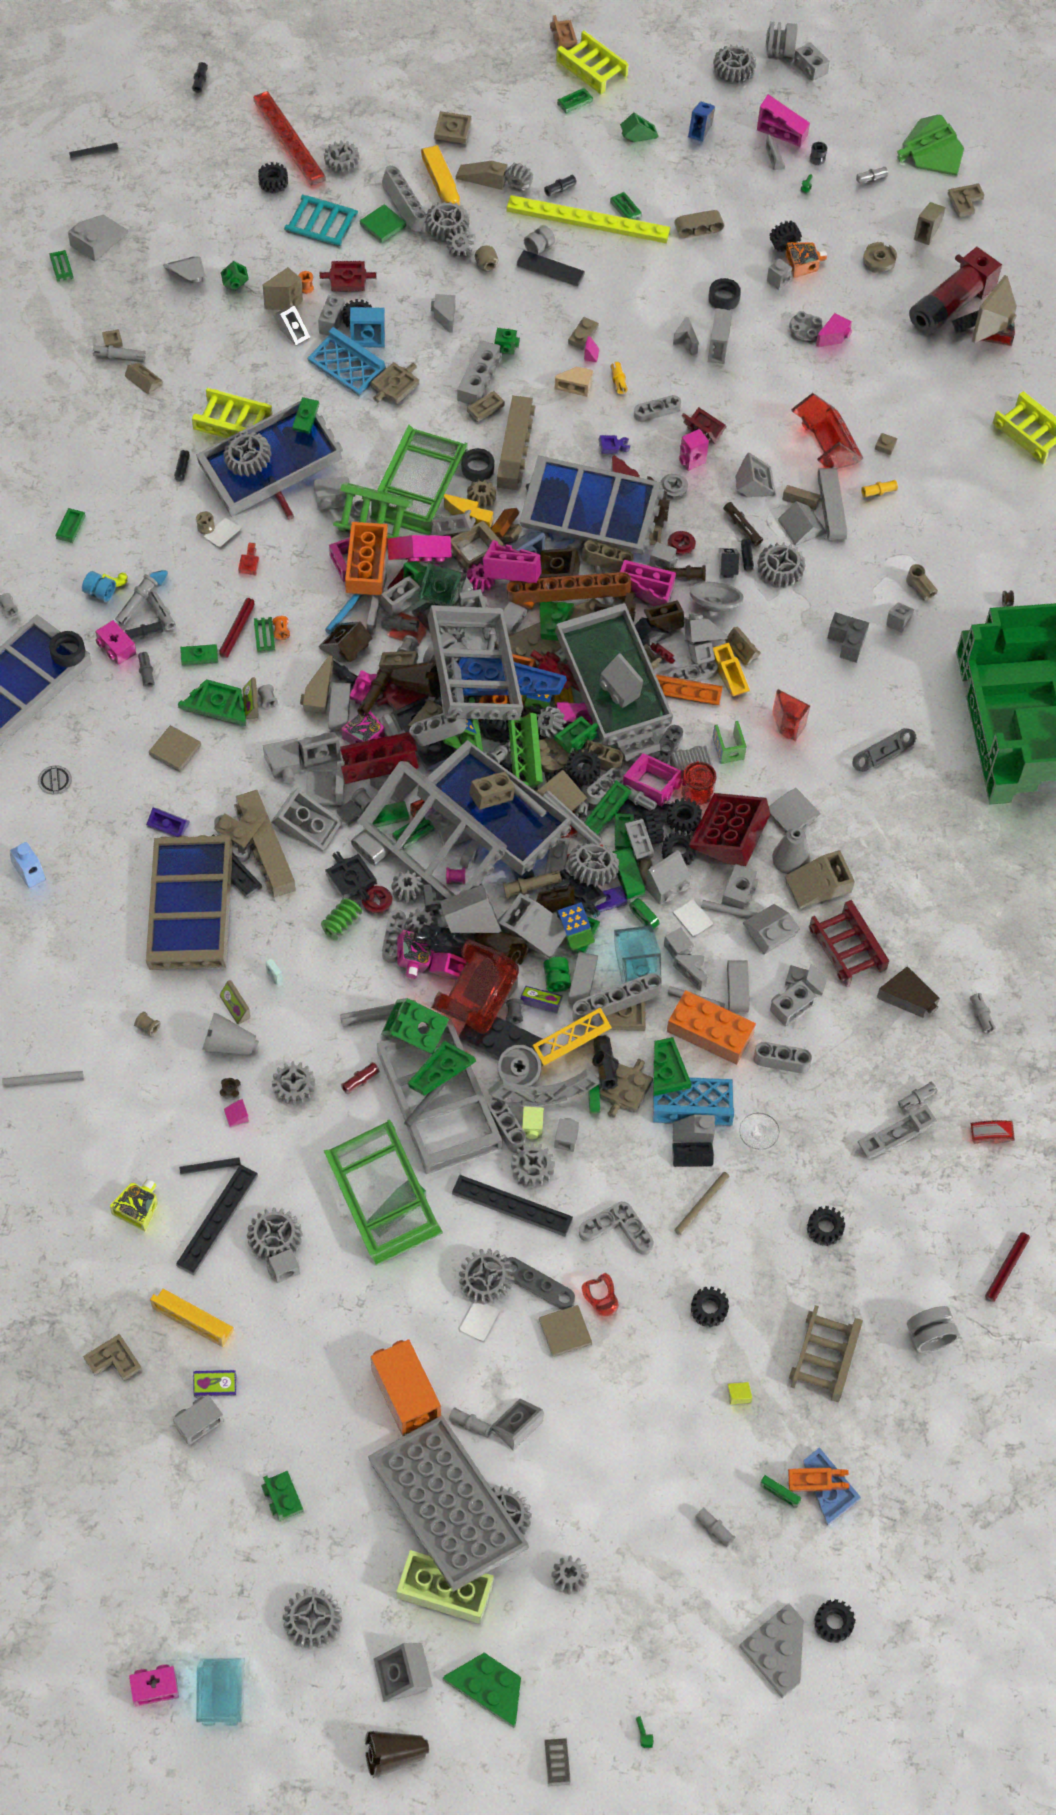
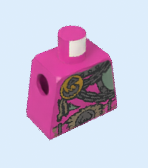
[341,711,385,744]
[397,930,434,979]

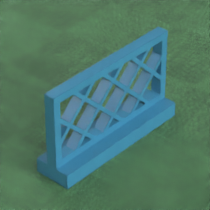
[307,327,386,396]
[653,1077,734,1126]

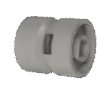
[524,225,555,255]

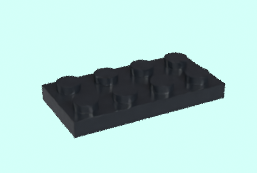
[391,698,457,771]
[459,1006,545,1071]

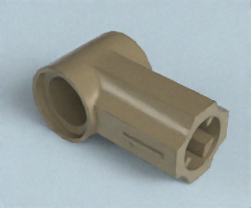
[906,564,938,601]

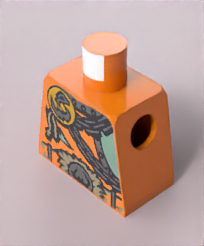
[785,242,827,278]

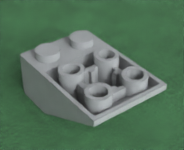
[499,893,566,958]

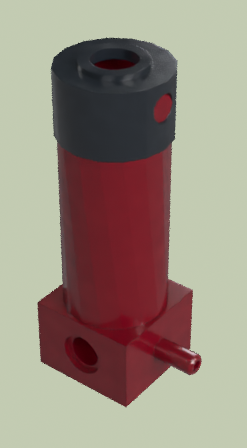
[909,246,1002,335]

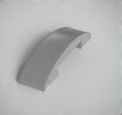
[858,1105,937,1158]

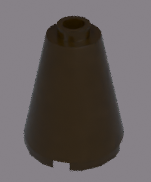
[391,660,441,697]
[474,932,528,973]
[365,1731,429,1778]

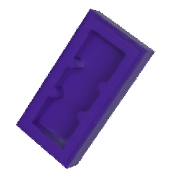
[591,886,628,915]

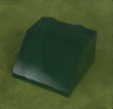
[418,563,467,606]

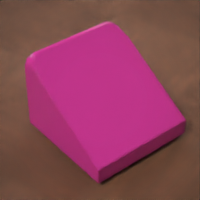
[584,336,599,362]
[224,1099,249,1127]

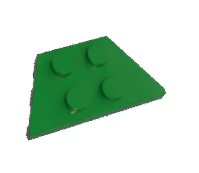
[178,679,246,726]
[443,1652,521,1728]

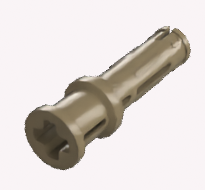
[503,870,562,899]

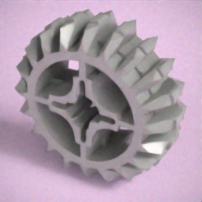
[713,44,756,83]
[425,201,469,241]
[223,431,271,477]
[757,542,806,587]
[567,842,619,887]
[247,1207,303,1262]
[459,1249,515,1305]
[492,1486,532,1534]
[283,1588,342,1649]

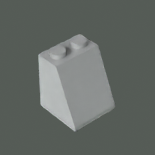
[439,884,501,933]

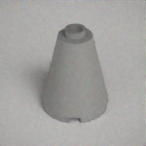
[772,827,810,874]
[202,1013,259,1055]

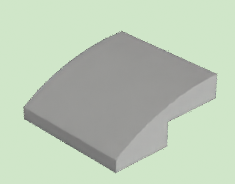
[616,732,660,761]
[769,788,821,831]

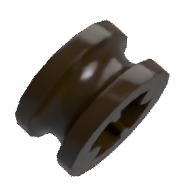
[1002,590,1014,607]

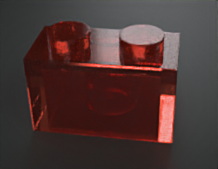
[772,689,810,741]

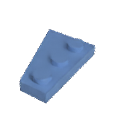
[803,1447,861,1525]

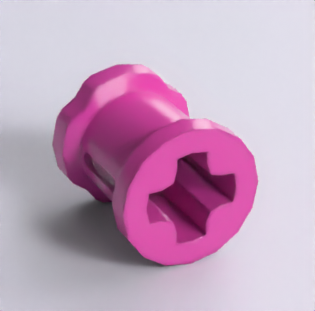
[446,867,465,884]

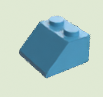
[350,307,385,347]

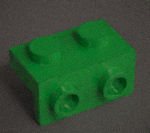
[554,716,598,754]

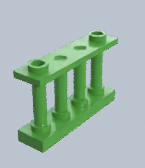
[333,482,414,538]

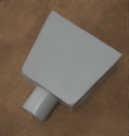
[263,738,300,784]

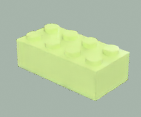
[396,1550,494,1624]

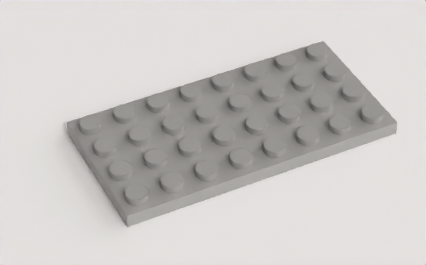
[368,1415,529,1592]

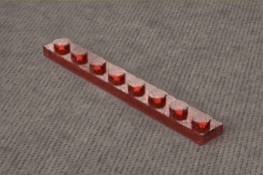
[253,91,326,186]

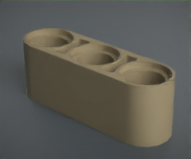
[674,210,724,238]
[581,540,634,572]
[571,740,623,771]

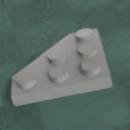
[739,1603,804,1698]

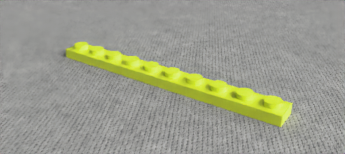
[507,195,671,244]

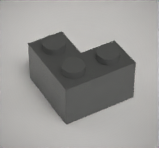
[827,612,870,663]

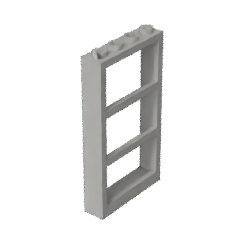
[428,605,523,720]
[357,761,507,899]
[377,1019,502,1175]

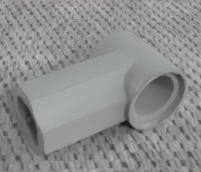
[379,713,405,737]

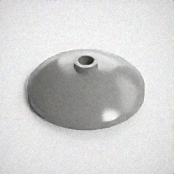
[690,582,743,612]

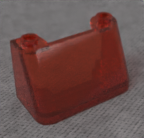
[431,939,519,1034]

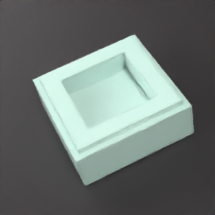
[266,958,283,985]

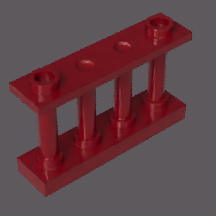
[340,732,419,784]
[809,900,889,987]

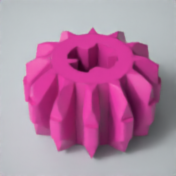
[466,563,496,593]

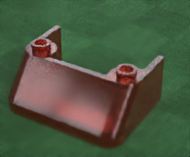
[791,393,863,469]

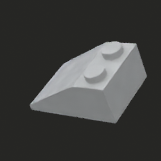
[68,214,128,261]
[271,788,343,852]

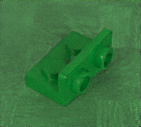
[261,1471,304,1521]

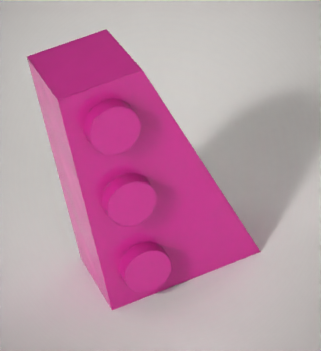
[757,94,810,147]
[387,535,452,562]
[483,540,541,583]
[620,560,676,607]

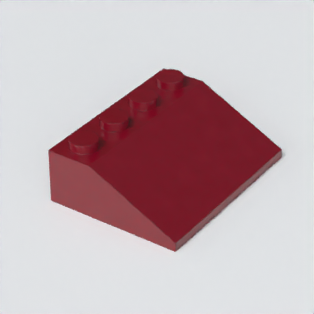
[689,793,771,866]

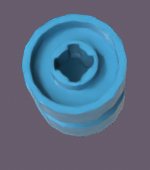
[82,571,116,602]

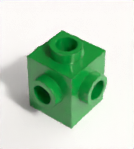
[220,261,249,291]
[494,328,520,354]

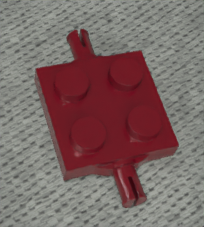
[319,261,377,291]
[530,649,580,693]
[375,680,428,711]

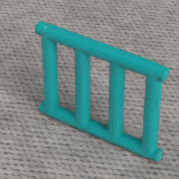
[284,194,358,246]

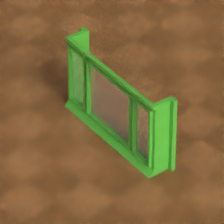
[370,425,469,536]
[323,1119,443,1266]

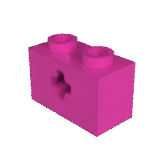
[679,429,709,471]
[95,620,137,665]
[129,1664,179,1707]

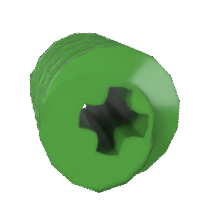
[321,898,362,941]

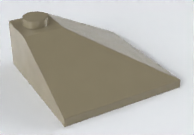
[971,275,1017,343]

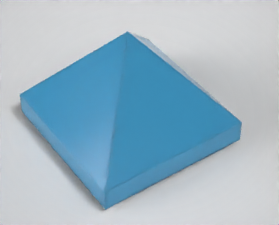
[149,570,168,585]

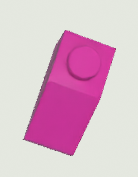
[816,313,852,347]
[429,953,477,982]

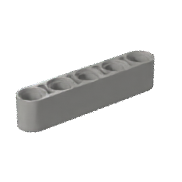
[382,166,427,232]
[818,468,847,540]
[572,973,662,1023]

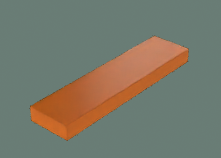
[647,674,723,705]

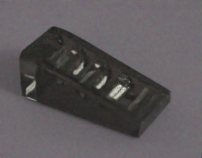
[544,1738,571,1787]

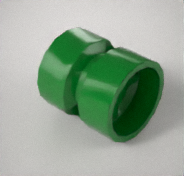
[543,957,571,993]

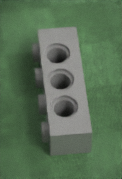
[457,340,502,405]

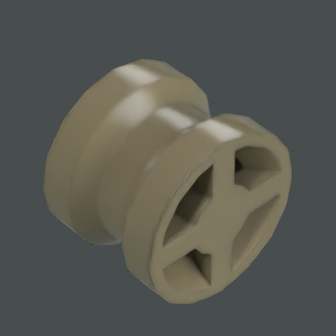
[196,511,215,534]

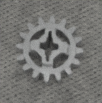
[324,140,359,172]
[272,1061,315,1104]
[511,1143,555,1187]

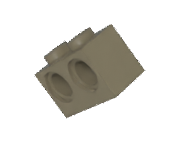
[469,771,515,810]

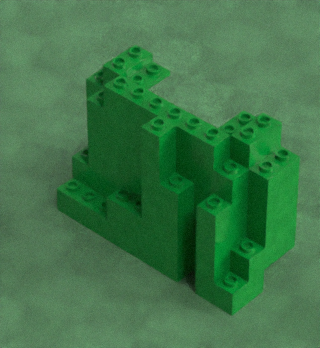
[956,603,1056,805]

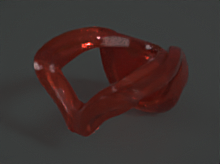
[582,1273,619,1317]

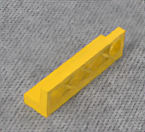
[532,1007,612,1067]
[150,1289,234,1347]

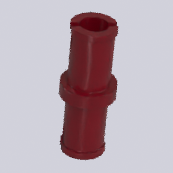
[341,1062,380,1095]

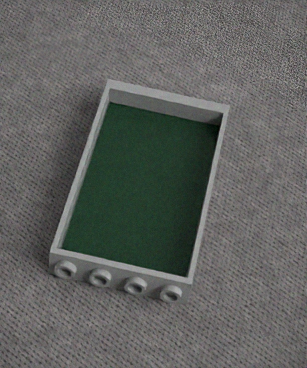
[555,603,673,745]

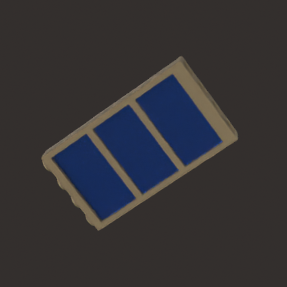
[146,834,233,970]

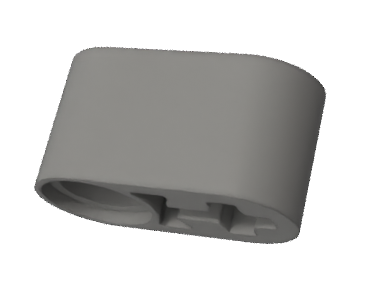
[494,602,527,636]
[351,829,389,865]

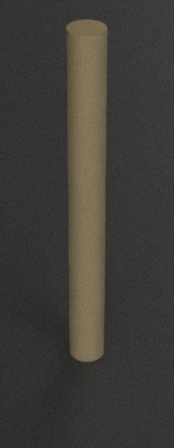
[674,1172,730,1235]

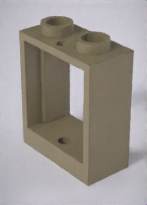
[451,521,504,572]

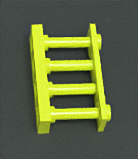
[556,30,629,94]
[192,388,273,439]
[993,391,1056,464]

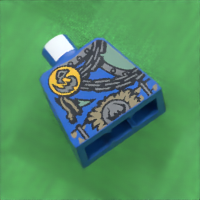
[688,102,715,142]

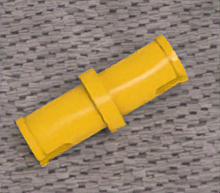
[610,362,628,394]
[861,480,898,498]

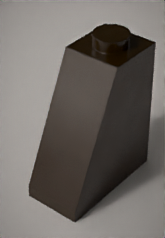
[877,966,940,1018]

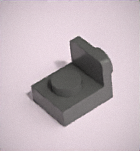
[423,884,443,915]

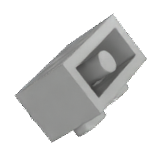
[173,1395,224,1445]

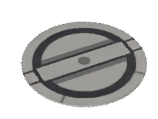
[38,765,72,794]

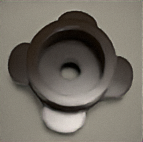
[220,1078,241,1098]

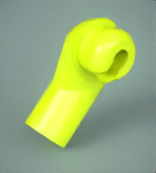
[102,572,128,587]

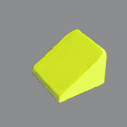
[728,1382,752,1405]

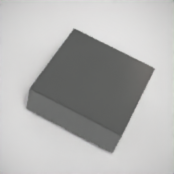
[337,800,363,825]

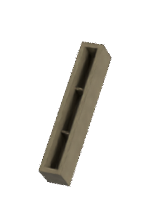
[497,395,535,490]
[234,790,296,898]

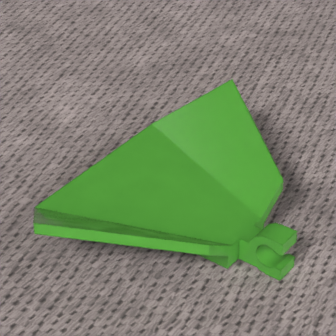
[897,114,964,176]

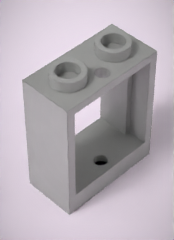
[708,308,732,364]

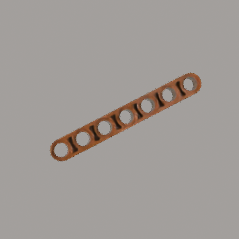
[507,572,631,604]

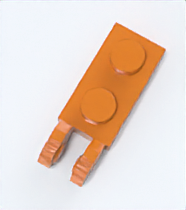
[788,1468,849,1492]

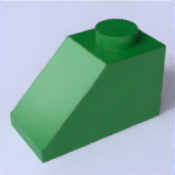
[620,112,659,142]
[403,562,432,592]

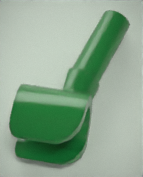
[801,174,813,193]
[636,1716,654,1748]

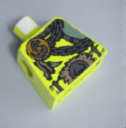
[110,1179,158,1231]

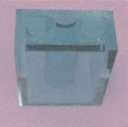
[614,925,661,985]
[196,1658,245,1726]

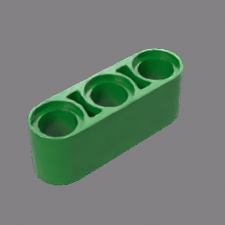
[612,847,645,900]

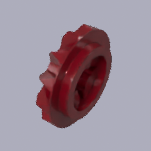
[667,531,696,556]
[650,643,675,664]
[362,886,392,914]

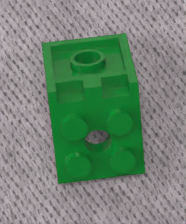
[381,998,449,1055]

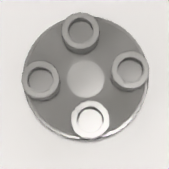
[789,311,823,341]

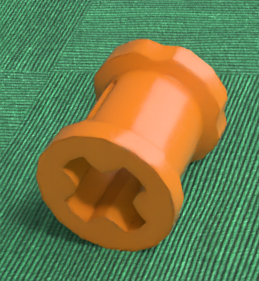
[298,271,314,294]
[272,616,290,640]

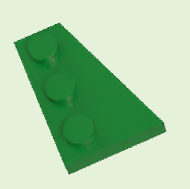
[540,601,575,641]
[653,1037,692,1096]
[408,1040,476,1096]

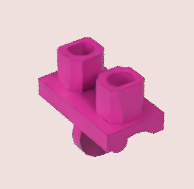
[350,670,377,705]

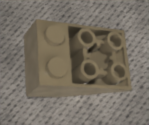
[785,850,855,908]

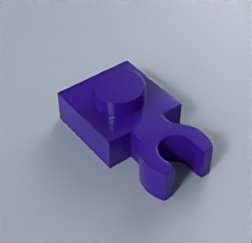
[598,435,630,454]

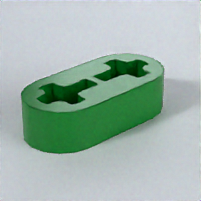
[629,898,660,931]
[588,1084,600,1114]

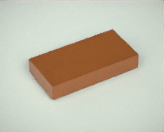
[491,508,520,537]

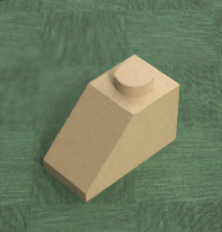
[554,367,593,397]

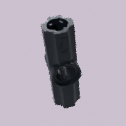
[592,1035,619,1090]

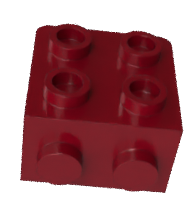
[682,407,727,443]

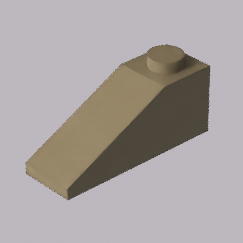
[456,161,507,190]
[300,656,334,714]

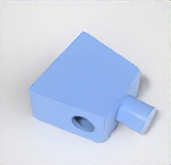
[10,842,46,888]

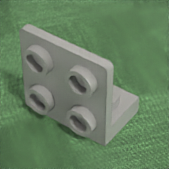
[459,589,491,639]
[306,762,345,805]

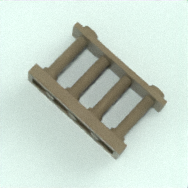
[789,1305,863,1403]

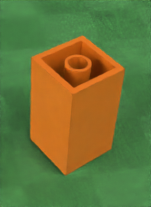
[370,1339,441,1437]

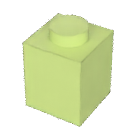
[522,1107,544,1139]

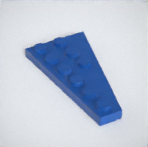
[458,657,567,696]

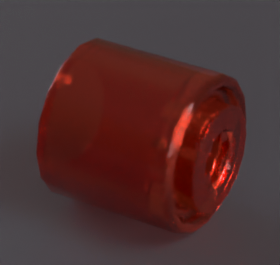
[681,762,717,805]

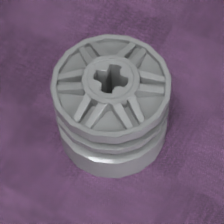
[765,22,797,58]

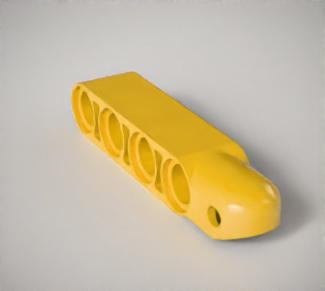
[421,145,460,206]

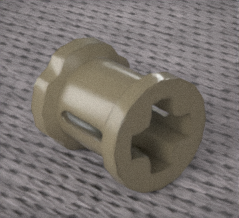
[134,1011,161,1036]

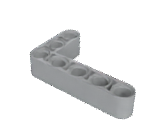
[409,656,466,746]

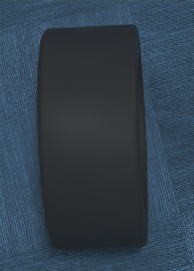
[708,278,741,310]
[461,448,495,482]
[49,631,86,667]

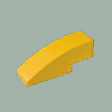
[444,494,494,529]
[713,643,750,697]

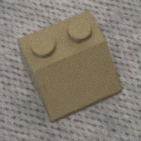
[263,267,303,310]

